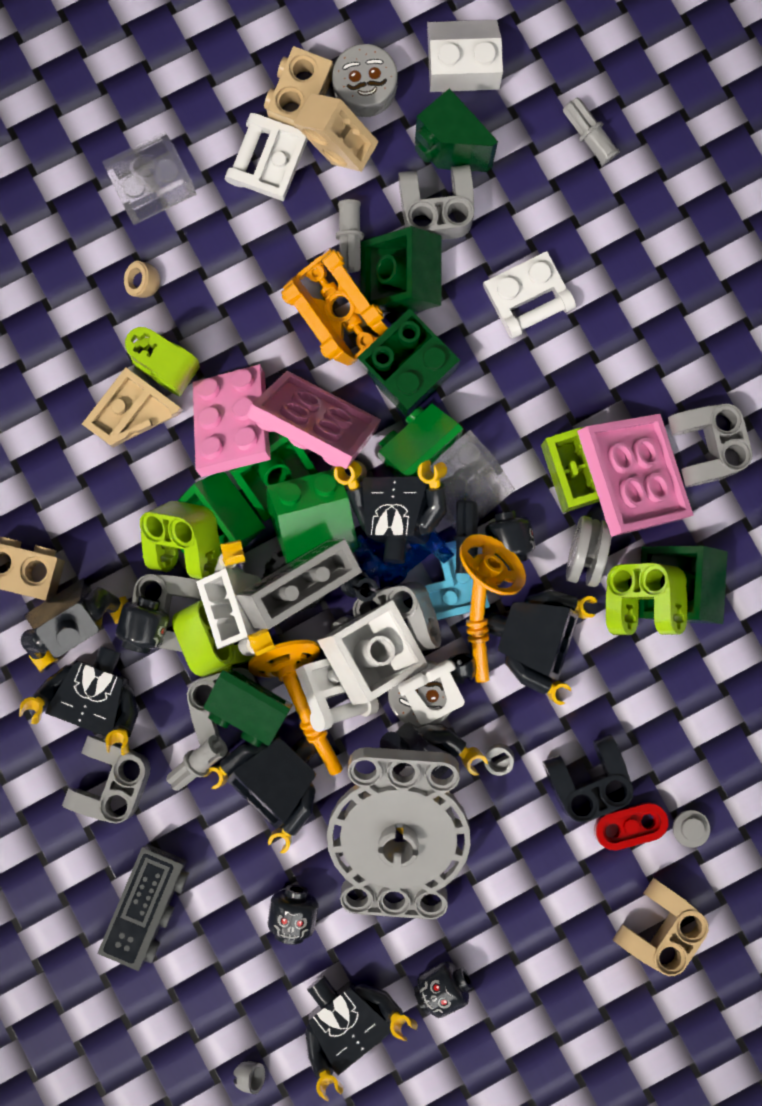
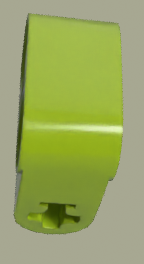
[125,327,200,397]
[139,501,221,580]
[606,563,687,635]
[172,600,255,677]

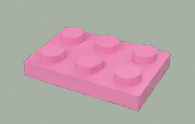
[193,364,271,477]

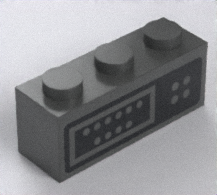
[97,844,190,971]

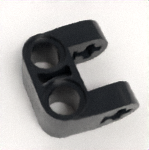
[542,734,634,823]

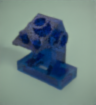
[354,530,455,589]

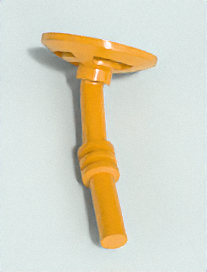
[459,534,526,683]
[248,640,343,775]

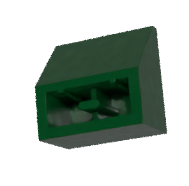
[357,308,460,417]

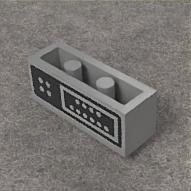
[236,539,362,629]

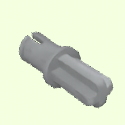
[563,97,620,166]
[336,199,364,273]
[166,735,227,791]

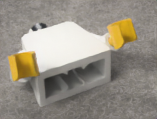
[196,540,276,657]

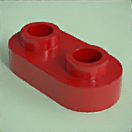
[594,802,668,851]

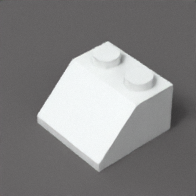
[427,20,503,92]
[317,600,428,705]

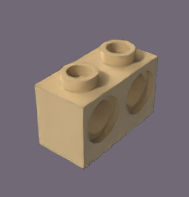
[264,46,333,129]
[293,93,379,172]
[0,536,65,601]

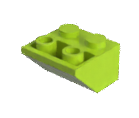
[541,426,600,513]

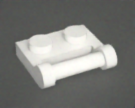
[224,113,308,202]
[483,251,576,339]
[295,658,379,732]

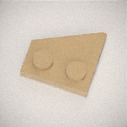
[82,367,183,447]

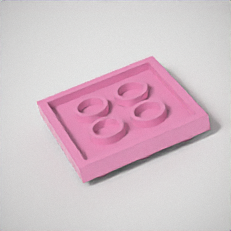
[246,371,381,469]
[577,414,694,537]

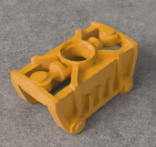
[281,248,388,366]

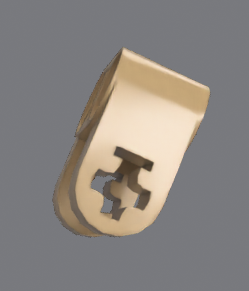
[612,878,709,976]

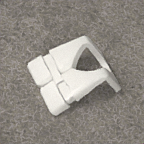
[398,660,465,725]

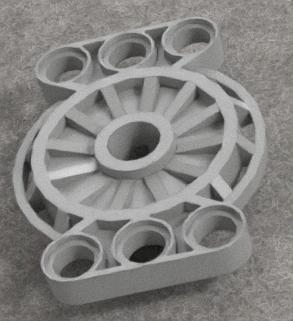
[327,747,471,919]

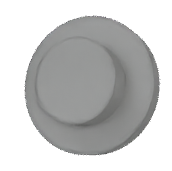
[673,810,710,848]

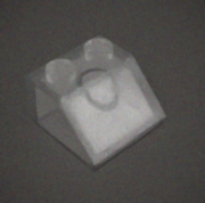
[102,132,197,225]

